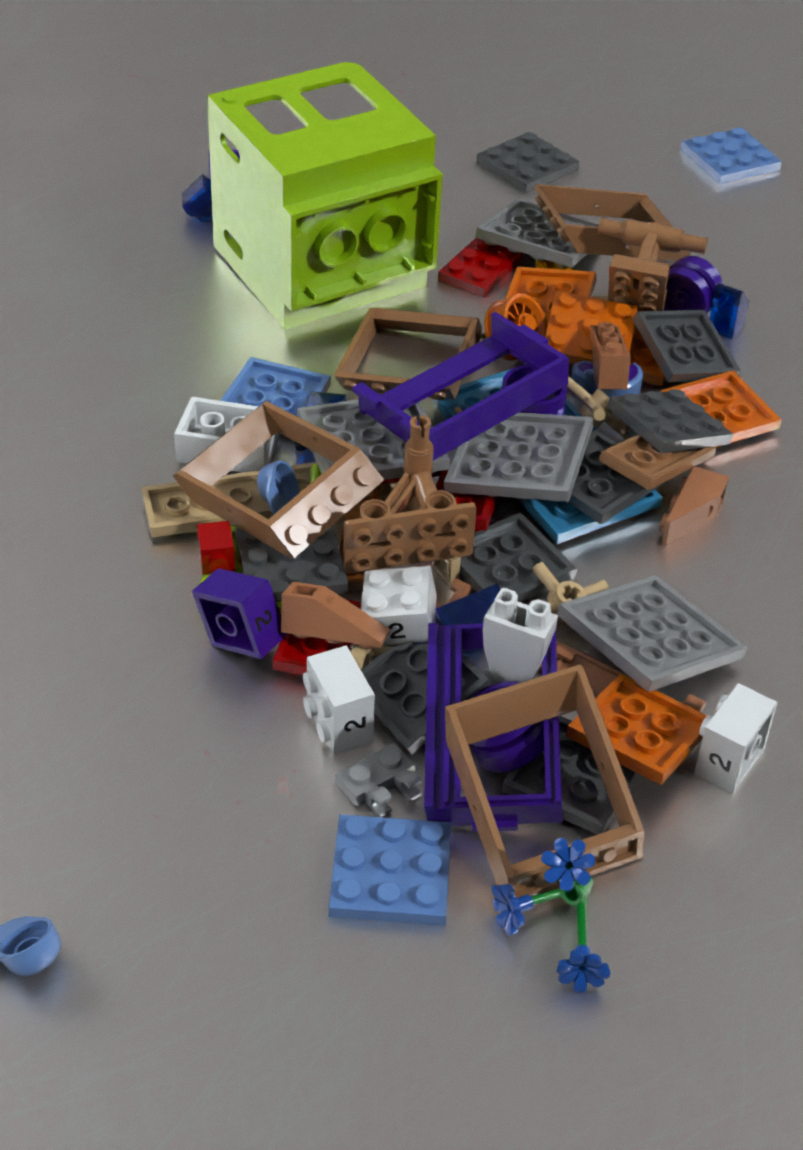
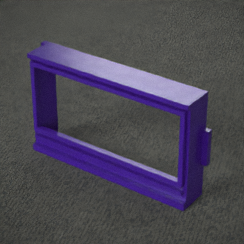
[352,312,569,460]
[424,623,563,832]

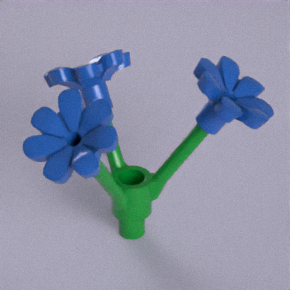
[491,838,610,993]

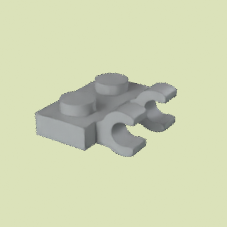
[335,743,422,817]

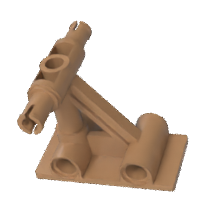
[597,217,708,311]
[343,415,476,573]

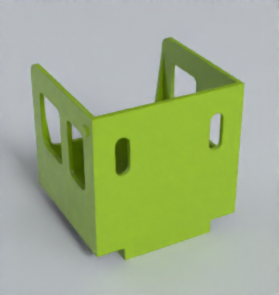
[207,62,443,330]

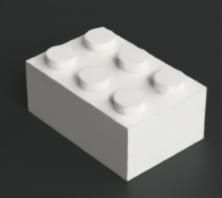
[174,397,280,472]

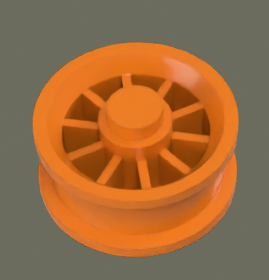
[481,293,548,361]

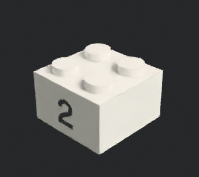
[361,566,437,645]
[303,645,375,754]
[693,683,777,794]

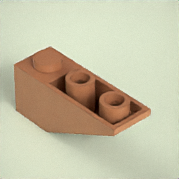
[590,322,631,389]
[659,466,729,546]
[281,582,390,649]

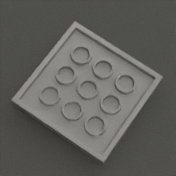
[475,198,599,268]
[297,399,450,480]
[444,412,593,502]
[557,575,748,692]

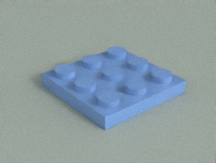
[681,128,782,184]
[220,357,331,416]
[329,814,451,925]

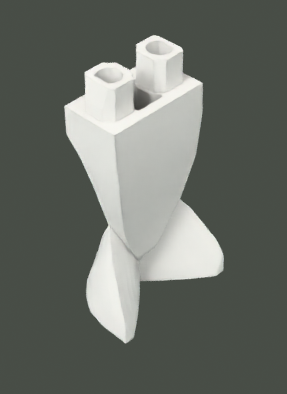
[483,588,558,685]

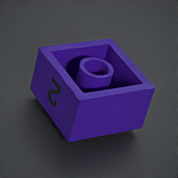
[192,568,287,659]

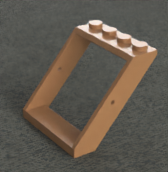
[534,184,691,260]
[335,308,482,400]
[173,401,384,559]
[445,664,644,897]

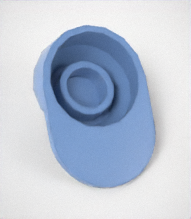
[257,460,299,515]
[0,916,61,976]

